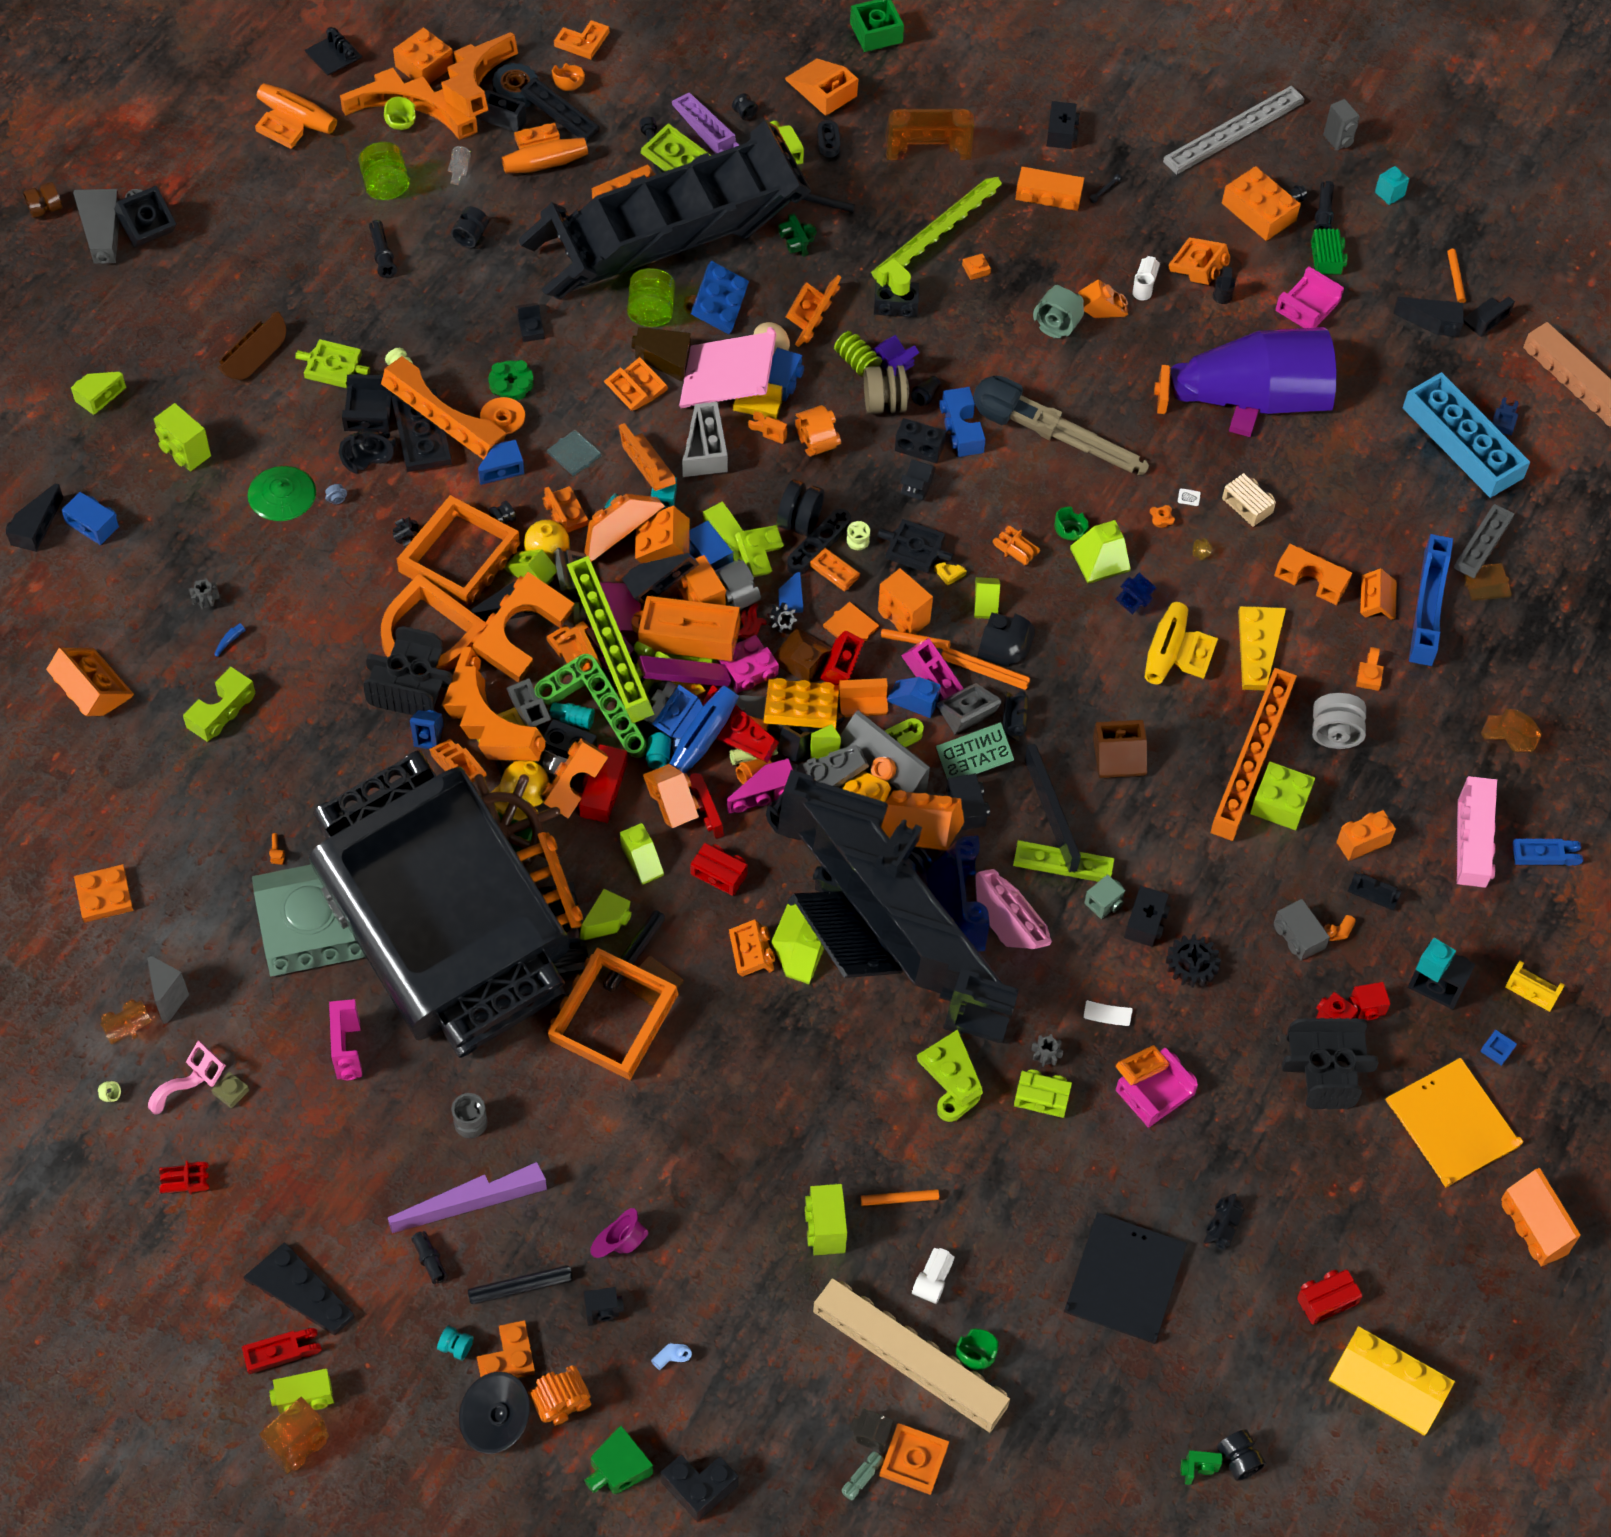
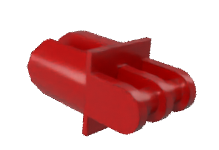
[159,1160,209,1195]

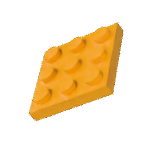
[764,678,839,729]

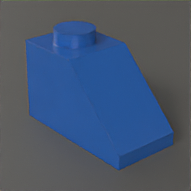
[478,440,524,485]
[887,677,941,718]
[410,710,444,749]

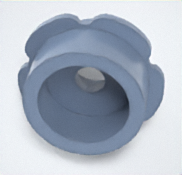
[325,484,347,504]

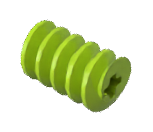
[834,331,882,377]

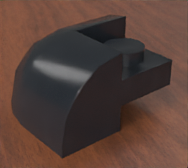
[977,612,1035,667]

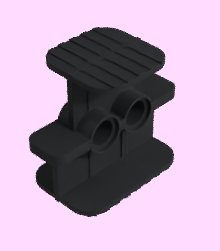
[363,626,453,715]
[1282,1018,1379,1109]

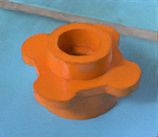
[1150,505,1175,528]

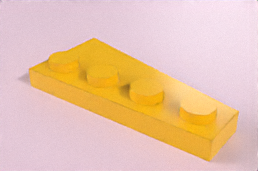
[1238,606,1286,691]

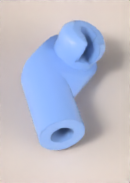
[651,1343,692,1370]

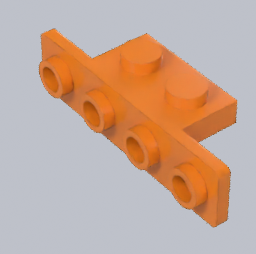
[786,275,842,347]

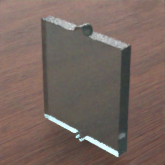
[547,430,601,476]

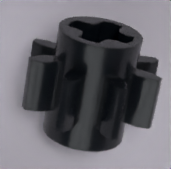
[393,517,421,547]
[767,602,797,633]

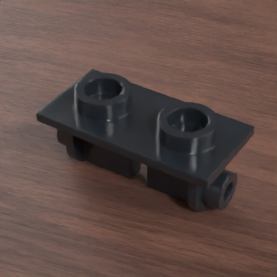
[1002,691,1029,742]
[1347,871,1402,911]
[1204,1193,1244,1250]

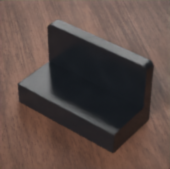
[1463,296,1515,337]

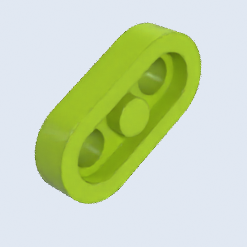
[937,1092,981,1122]

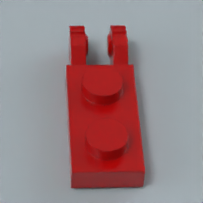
[689,773,724,839]
[242,1328,322,1374]

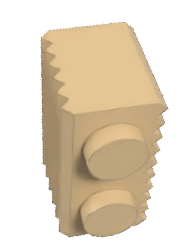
[1222,473,1276,527]

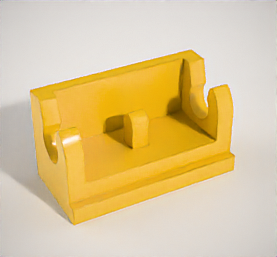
[1505,961,1565,1012]

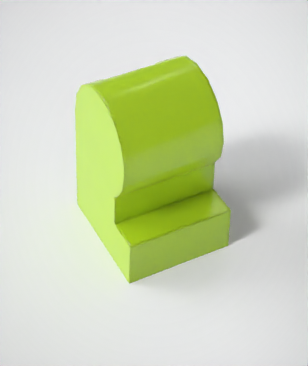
[877,258,911,296]

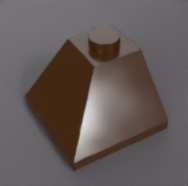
[773,627,832,682]

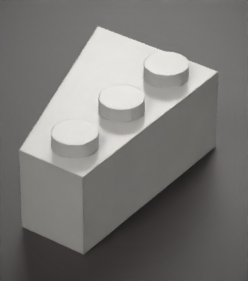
[682,402,728,477]

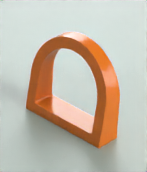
[381,574,487,675]

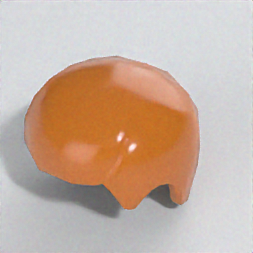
[552,63,585,91]

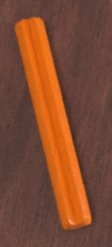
[941,648,1030,690]

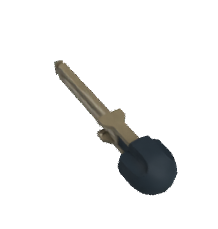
[973,376,1149,475]

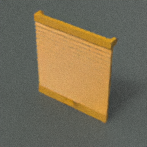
[1385,1058,1523,1188]

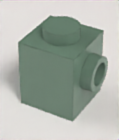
[1084,874,1125,919]

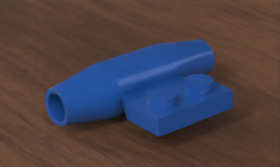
[652,685,739,773]

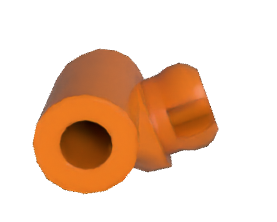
[1324,915,1356,941]

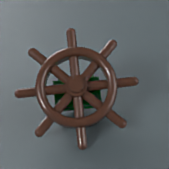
[474,774,560,868]

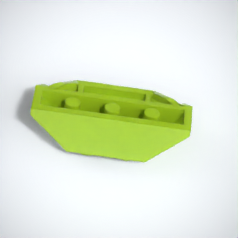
[772,904,824,984]

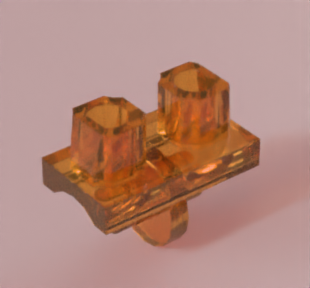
[100,999,152,1045]

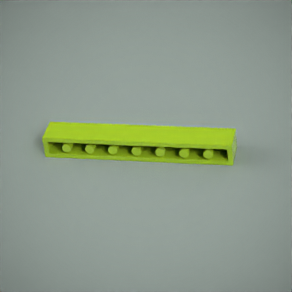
[567,556,654,724]

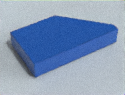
[778,572,803,613]

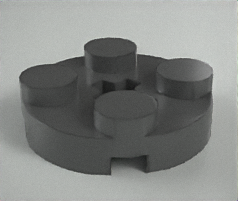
[644,680,677,724]

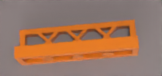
[619,423,676,491]

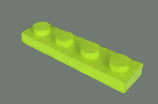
[1013,840,1114,882]

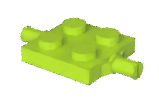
[295,339,370,388]

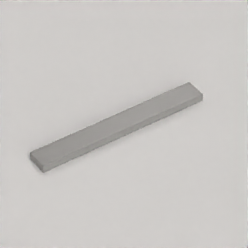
[1163,86,1305,175]

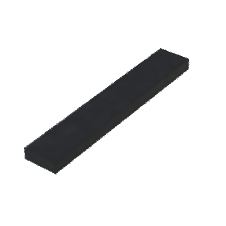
[1025,744,1081,873]

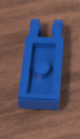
[1512,839,1583,866]

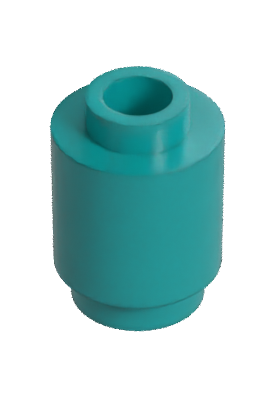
[646,732,672,769]

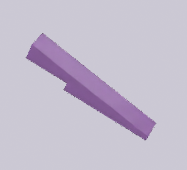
[672,93,739,154]
[388,1162,547,1233]

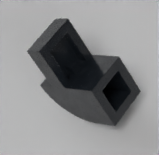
[900,459,936,500]

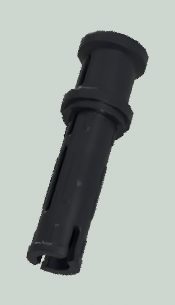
[1313,181,1334,231]
[369,220,397,278]

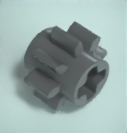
[189,578,220,609]
[1031,1034,1063,1067]

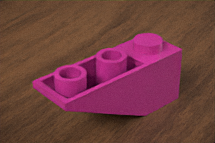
[727,759,793,814]

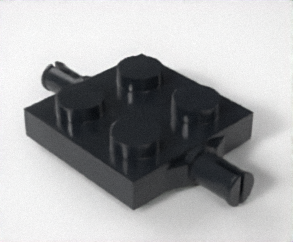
[877,519,954,573]

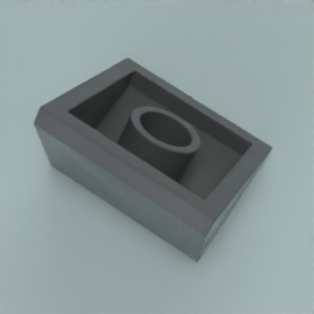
[937,683,1001,735]
[147,956,189,1024]

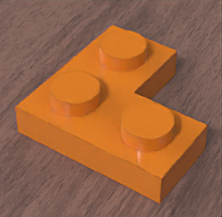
[554,20,610,60]
[477,1320,535,1378]

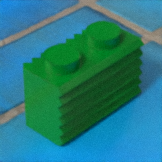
[1311,228,1347,274]

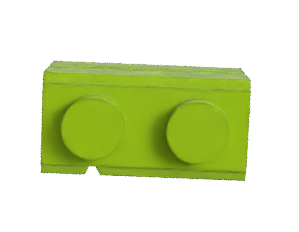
[1014,1070,1072,1118]

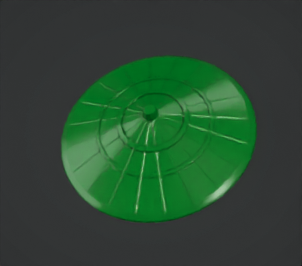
[248,466,316,521]

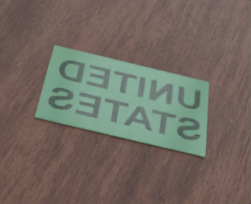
[936,722,1014,780]

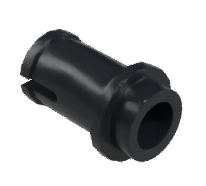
[1286,185,1307,202]

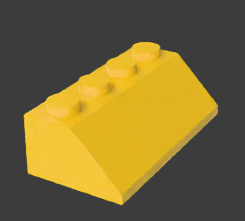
[1329,1326,1455,1436]

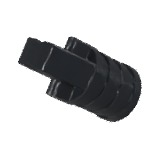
[1213,267,1236,304]

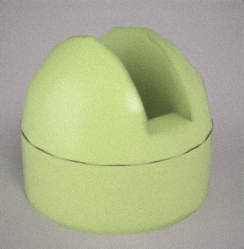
[98,1081,121,1102]

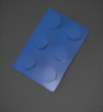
[691,261,749,334]

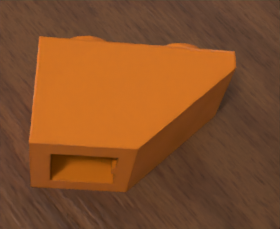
[1078,279,1128,318]

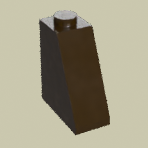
[631,327,691,381]

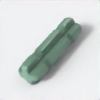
[842,1451,884,1500]

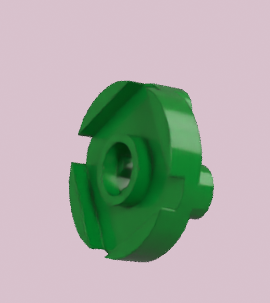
[489,360,534,401]

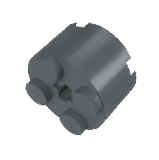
[715,559,761,610]

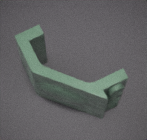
[252,864,366,977]

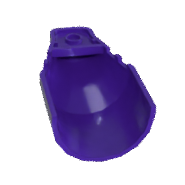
[1170,327,1336,414]

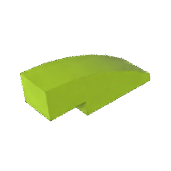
[703,502,743,561]

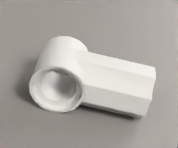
[1133,256,1160,300]
[912,1248,954,1304]

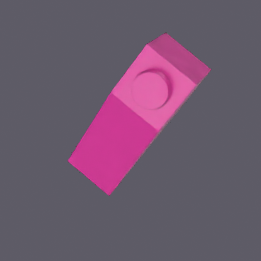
[901,638,964,701]

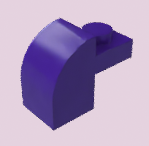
[871,335,919,375]

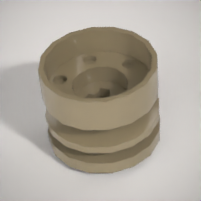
[864,365,909,414]

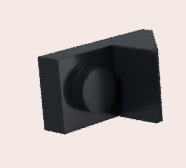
[515,303,545,342]

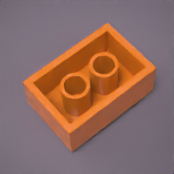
[1222,166,1301,241]

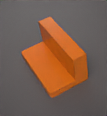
[1360,568,1397,620]
[839,678,888,717]

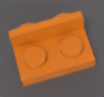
[542,486,589,533]
[729,919,775,976]

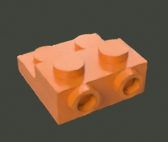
[1169,237,1230,285]

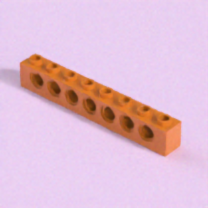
[1210,668,1297,841]

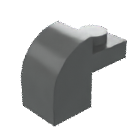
[506,678,551,727]

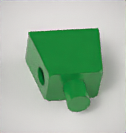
[584,1426,653,1494]

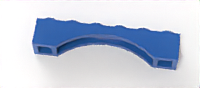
[1409,534,1453,666]

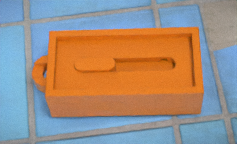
[631,596,740,661]

